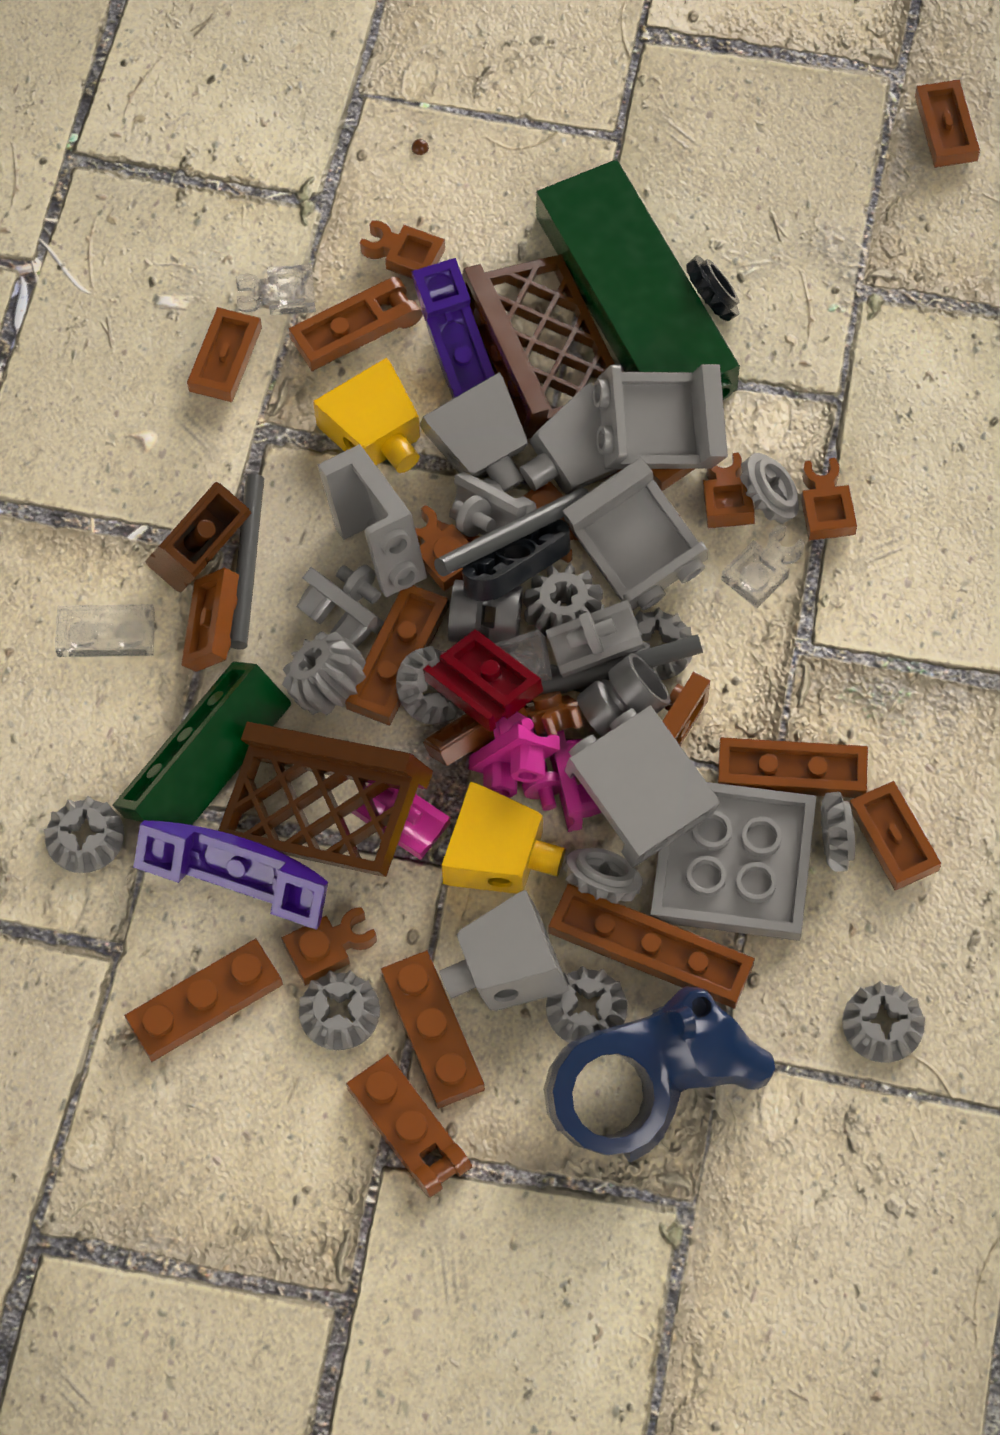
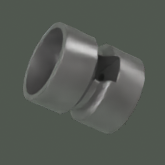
[448,579,523,648]
[577,653,671,737]

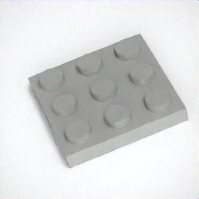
[650,782,816,941]

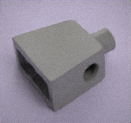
[420,372,528,493]
[519,382,620,494]
[439,890,570,1011]

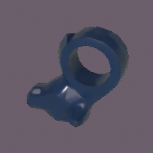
[543,986,775,1163]

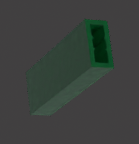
[536,159,740,400]

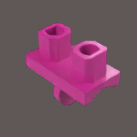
[469,712,560,798]
[522,730,602,832]
[352,784,451,860]

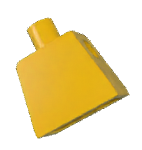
[313,357,420,473]
[441,781,566,894]

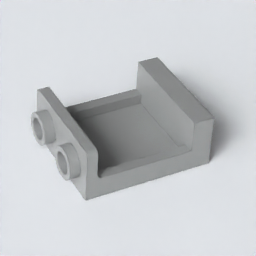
[593,364,728,469]
[318,444,427,597]
[563,457,708,611]
[564,705,720,868]

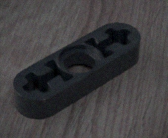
[462,519,571,601]

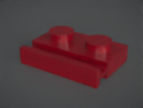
[423,629,543,732]

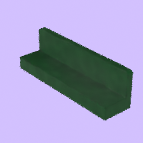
[112,661,291,825]

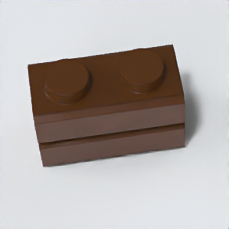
[145,482,251,593]

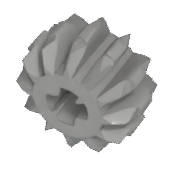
[523,563,604,639]
[282,631,366,715]

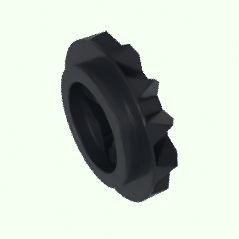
[686,255,739,321]

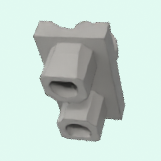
[449,472,537,537]
[296,565,384,648]
[546,600,645,678]

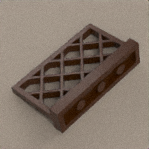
[462,254,615,439]
[218,722,433,877]

